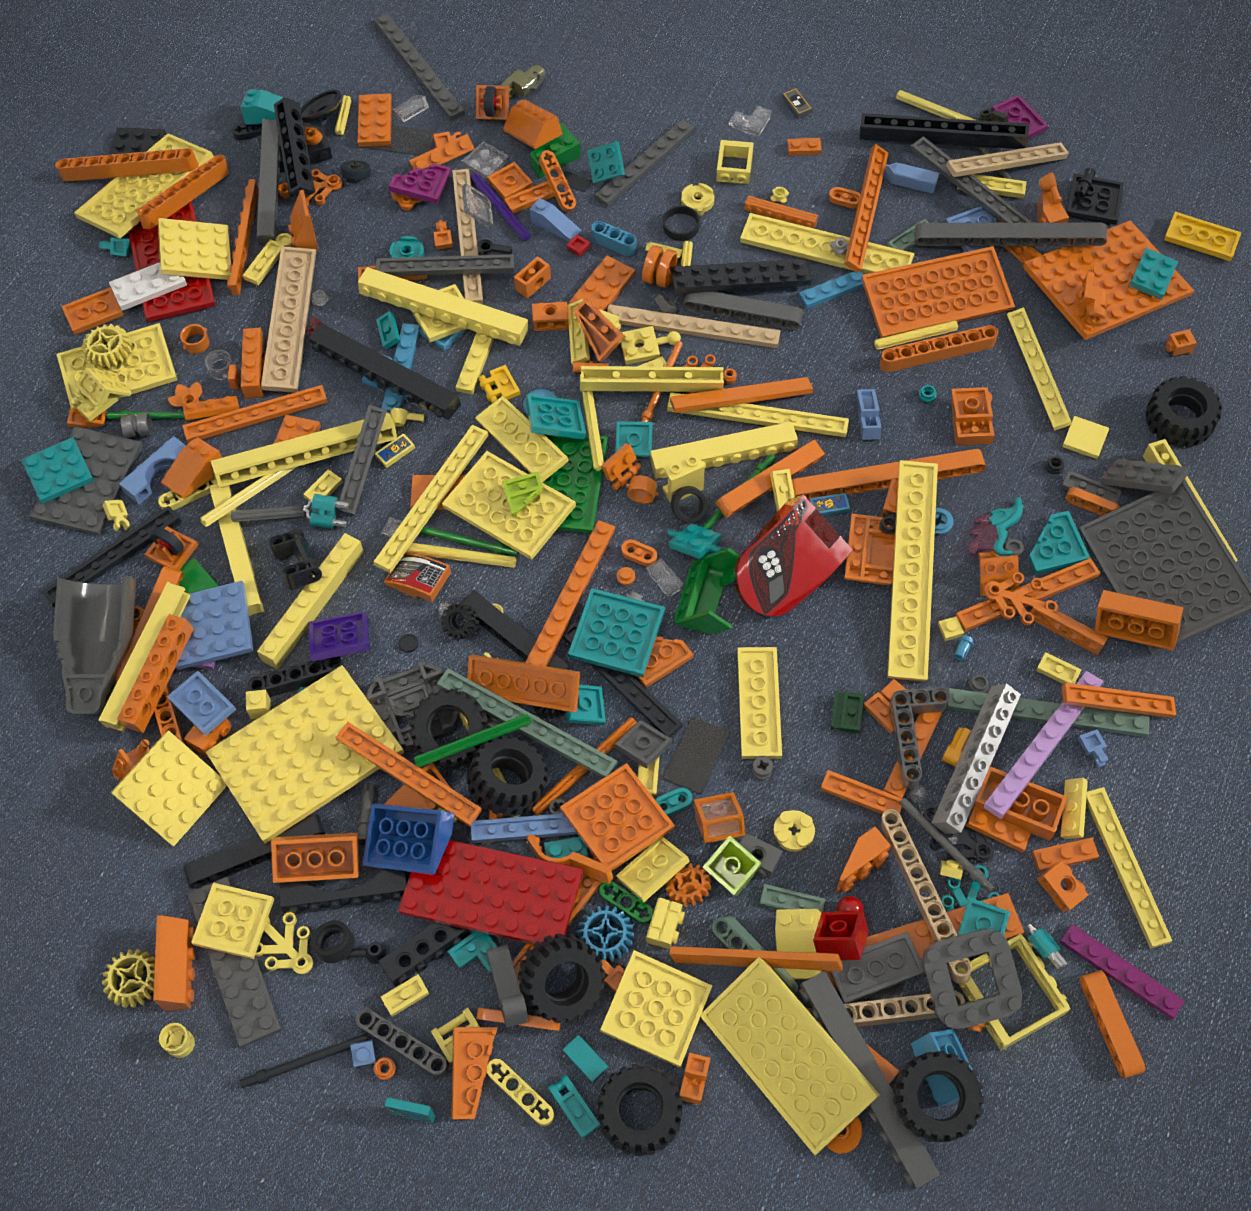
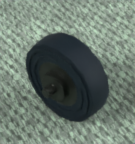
[341,160,371,180]

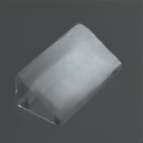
[392,95,429,122]

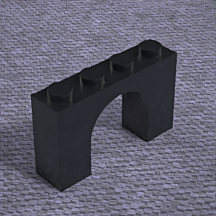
[257,119,333,173]

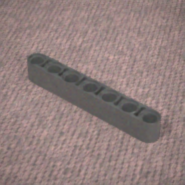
[682,291,803,330]

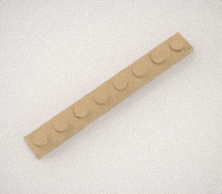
[946,142,1069,177]

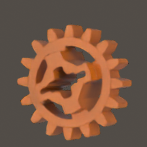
[666,863,711,907]

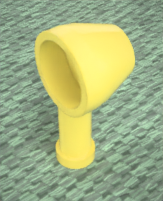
[390,408,425,427]

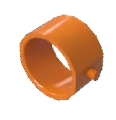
[180,324,210,354]
[626,475,659,504]

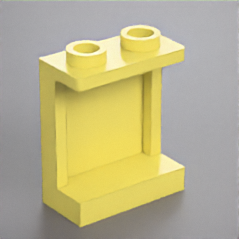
[663,453,705,503]

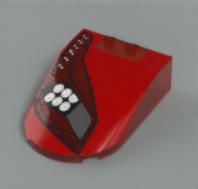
[734,495,852,617]

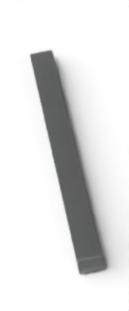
[915,223,1107,246]

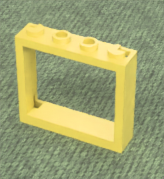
[956,934,1070,1051]

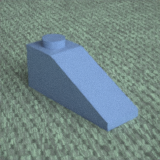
[530,198,582,242]

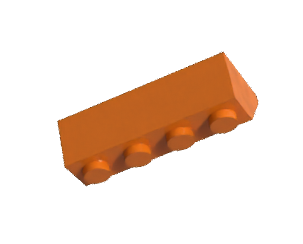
[503,100,562,149]
[153,915,196,1011]

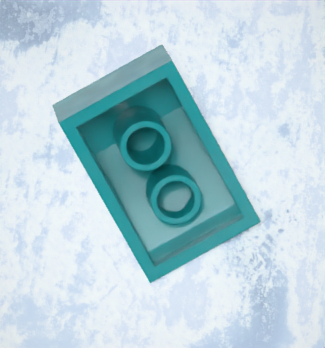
[241,89,284,125]

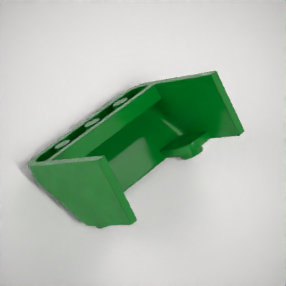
[674,548,742,634]

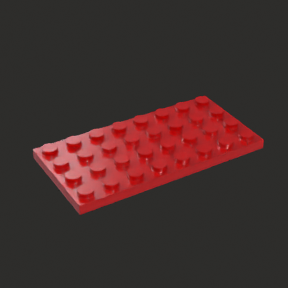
[128,201,216,322]
[398,840,584,944]

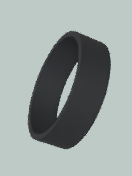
[663,205,700,241]

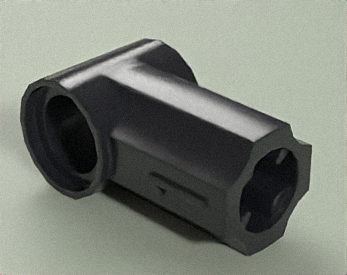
[478,239,512,255]

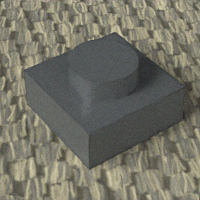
[655,294,678,314]

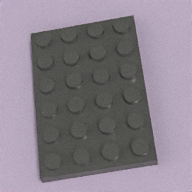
[30,427,143,536]

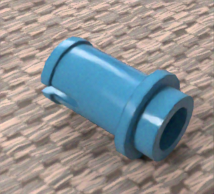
[953,635,974,661]

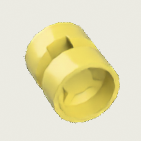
[159,1023,195,1058]

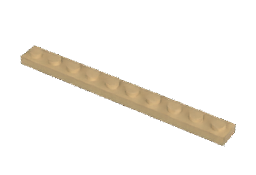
[452,169,483,304]
[607,304,781,348]

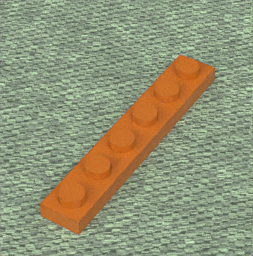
[1062,682,1176,718]
[883,698,943,798]

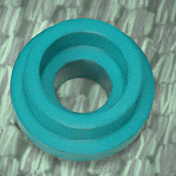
[918,385,937,402]

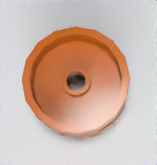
[642,245,678,289]

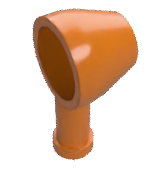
[1039,172,1062,204]

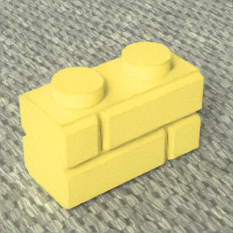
[646,898,685,949]

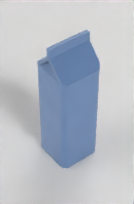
[883,162,939,194]

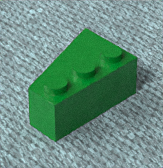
[530,123,581,178]

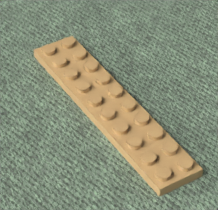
[261,246,316,392]

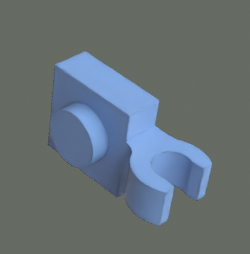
[1078,729,1108,768]

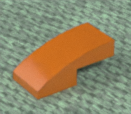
[67,408,107,428]
[680,1053,711,1105]

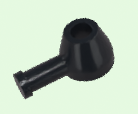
[346,942,387,964]

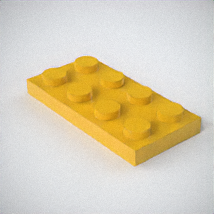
[1164,212,1241,262]

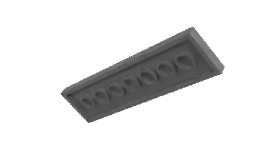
[188,877,282,1048]

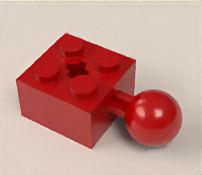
[813,896,869,960]

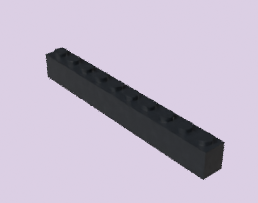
[860,113,1029,149]
[309,323,461,420]

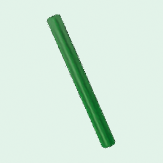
[414,714,531,767]

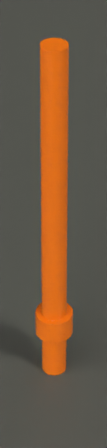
[641,341,683,422]

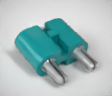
[303,494,349,529]
[1028,924,1067,969]

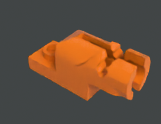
[1079,271,1107,326]

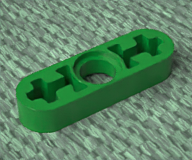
[600,881,653,925]

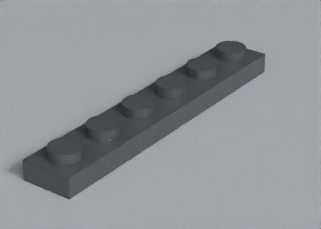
[337,405,387,515]

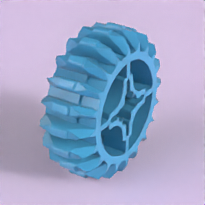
[577,905,634,962]

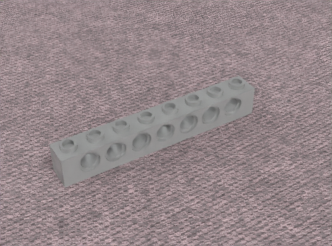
[931,683,1021,834]

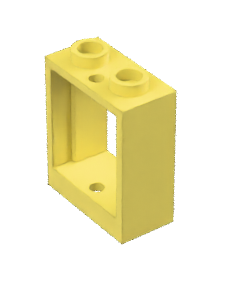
[716,140,754,184]

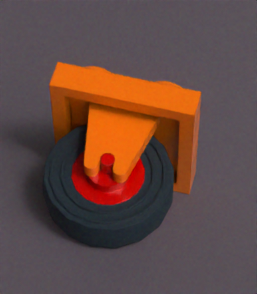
[476,85,509,120]
[144,526,198,570]

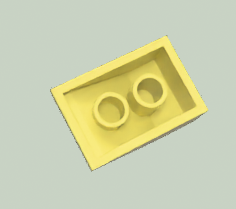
[775,909,822,980]

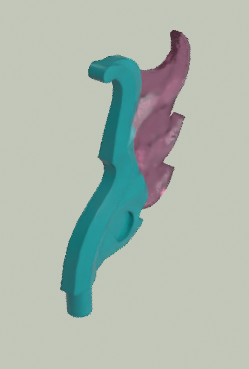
[969,497,1024,556]

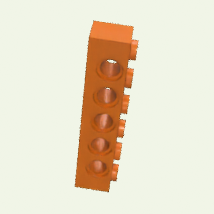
[117,614,194,733]

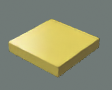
[1062,416,1109,459]

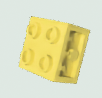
[76,368,132,408]

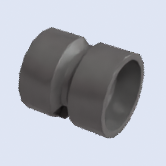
[121,412,153,438]

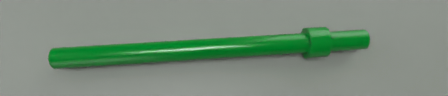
[107,410,216,419]
[702,454,776,530]
[420,527,518,556]

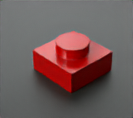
[566,234,590,257]

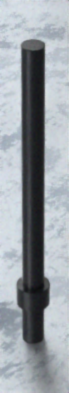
[239,1034,368,1089]

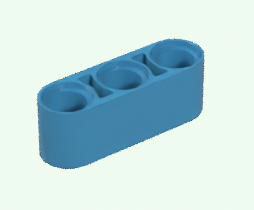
[592,221,637,257]

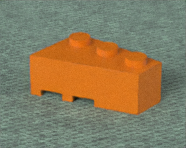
[573,298,626,362]

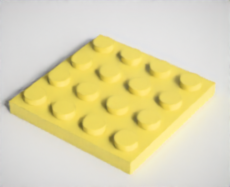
[158,218,231,280]
[110,730,227,846]
[600,950,712,1067]

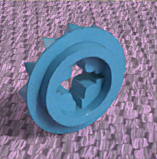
[935,508,953,536]

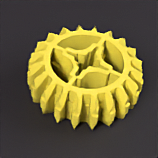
[82,324,132,369]
[102,949,155,1008]

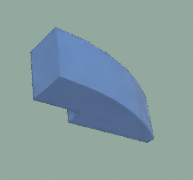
[857,389,881,440]

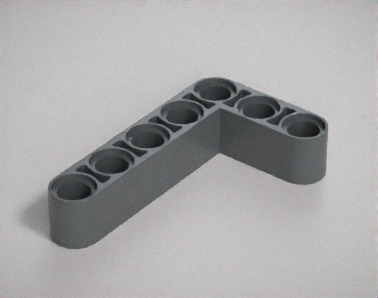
[890,687,950,789]

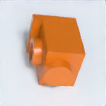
[1165,329,1197,356]

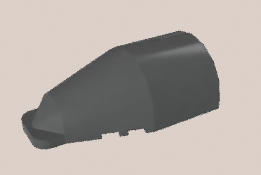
[53,576,136,714]

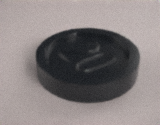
[399,634,419,653]

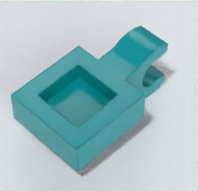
[99,237,129,257]

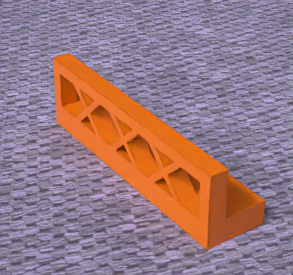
[1028,603,1108,656]

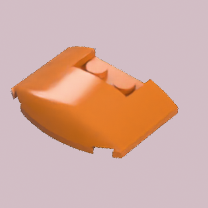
[844,514,895,586]

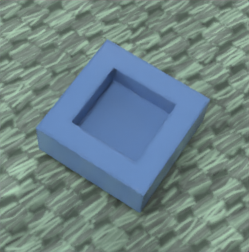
[350,1039,376,1067]

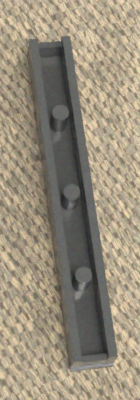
[257,119,281,245]

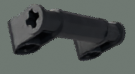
[269,529,322,590]

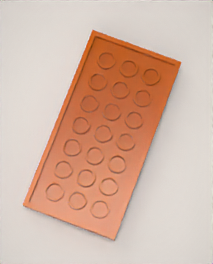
[861,246,1015,338]

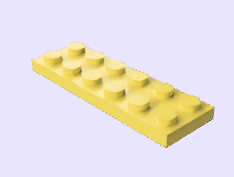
[475,396,569,482]
[737,647,782,759]

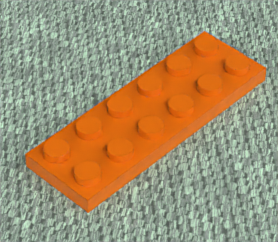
[467,655,580,712]

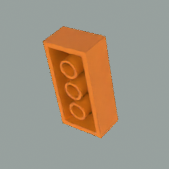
[1094,590,1184,651]
[972,766,1067,841]
[271,833,359,883]

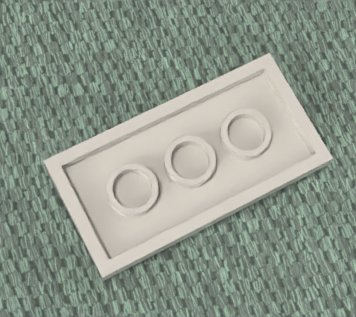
[109,262,187,311]

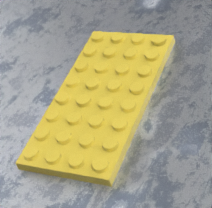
[74,134,214,238]
[700,957,880,1155]

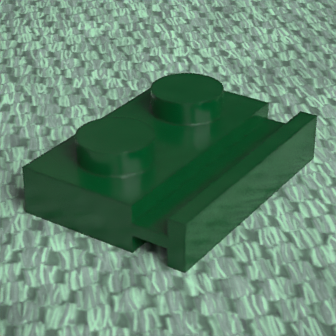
[831,691,864,733]

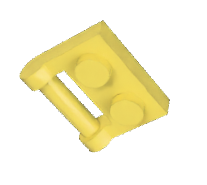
[431,1007,480,1065]

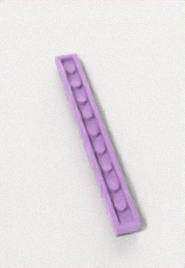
[983,671,1104,819]

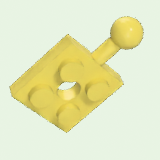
[621,326,681,365]

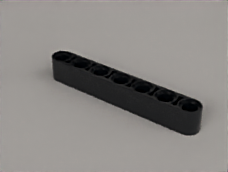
[459,590,570,670]
[184,814,326,889]

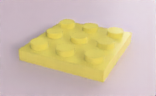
[411,284,466,342]
[191,883,274,959]

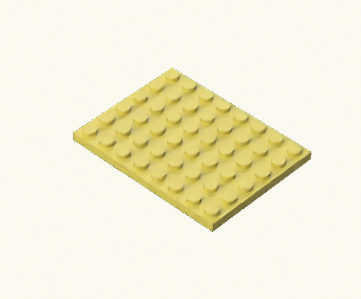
[206,665,404,844]

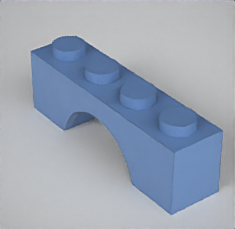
[119,436,186,505]

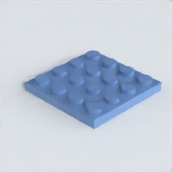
[176,581,253,670]

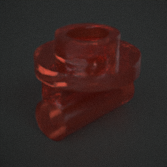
[308,317,322,334]

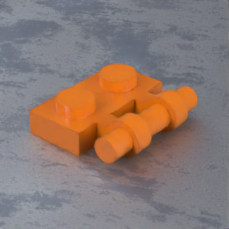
[601,443,641,491]

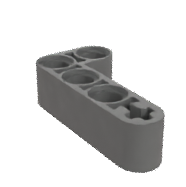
[486,945,528,1028]

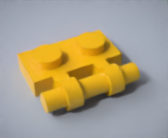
[478,365,520,404]

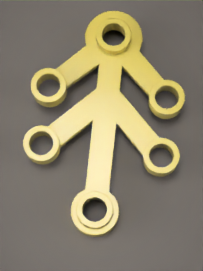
[255,912,313,974]

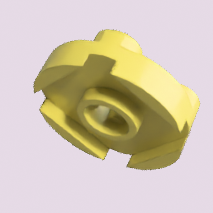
[681,183,714,215]
[773,810,815,852]

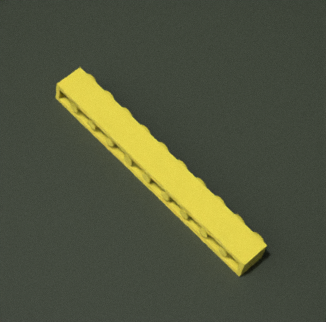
[358,267,528,346]
[211,413,397,488]

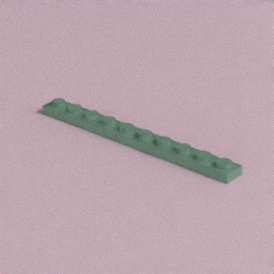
[437,668,617,778]
[947,688,1149,737]

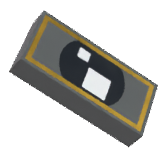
[782,88,813,118]

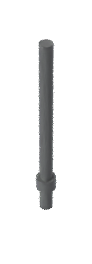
[899,798,995,893]

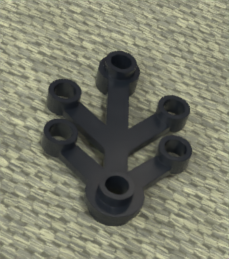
[923,806,993,863]

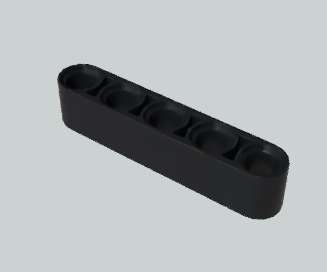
[247,656,345,697]

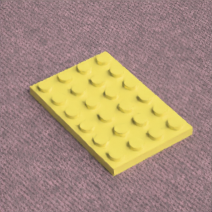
[57,323,177,410]
[442,451,576,560]

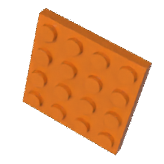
[560,763,675,871]

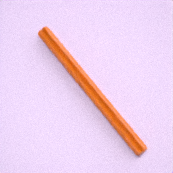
[531,717,637,816]

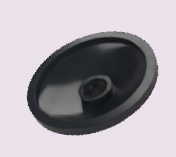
[301,89,342,122]

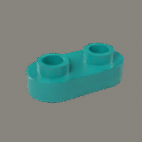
[655,788,692,817]

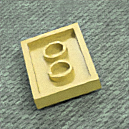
[616,837,690,902]

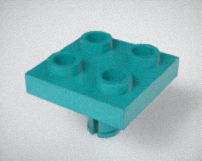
[587,141,625,184]

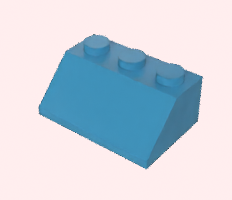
[911,1029,982,1107]

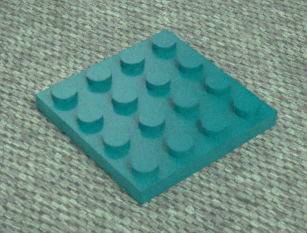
[568,588,665,677]

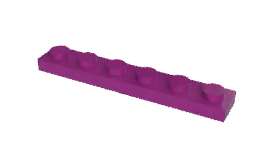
[1059,924,1185,1020]

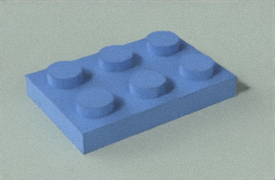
[167,671,236,736]

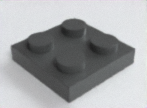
[615,720,672,769]

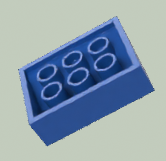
[362,804,455,875]

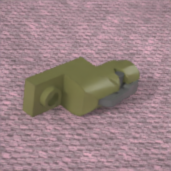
[500,65,545,98]

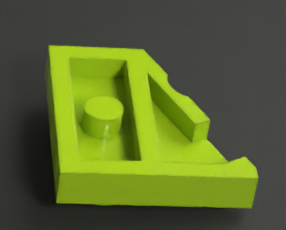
[502,471,544,516]

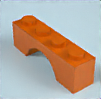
[241,328,265,399]

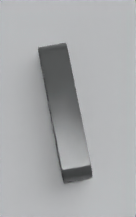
[355,1009,449,1079]

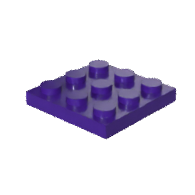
[309,611,370,661]

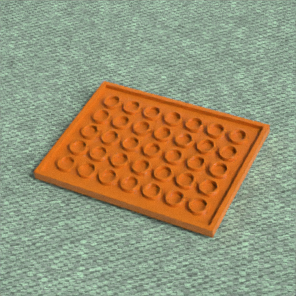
[1022,220,1194,340]

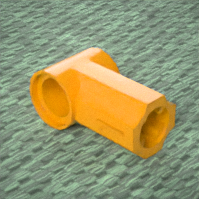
[941,727,971,767]

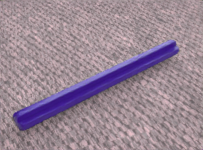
[470,172,531,241]

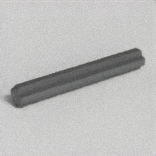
[230,505,305,522]

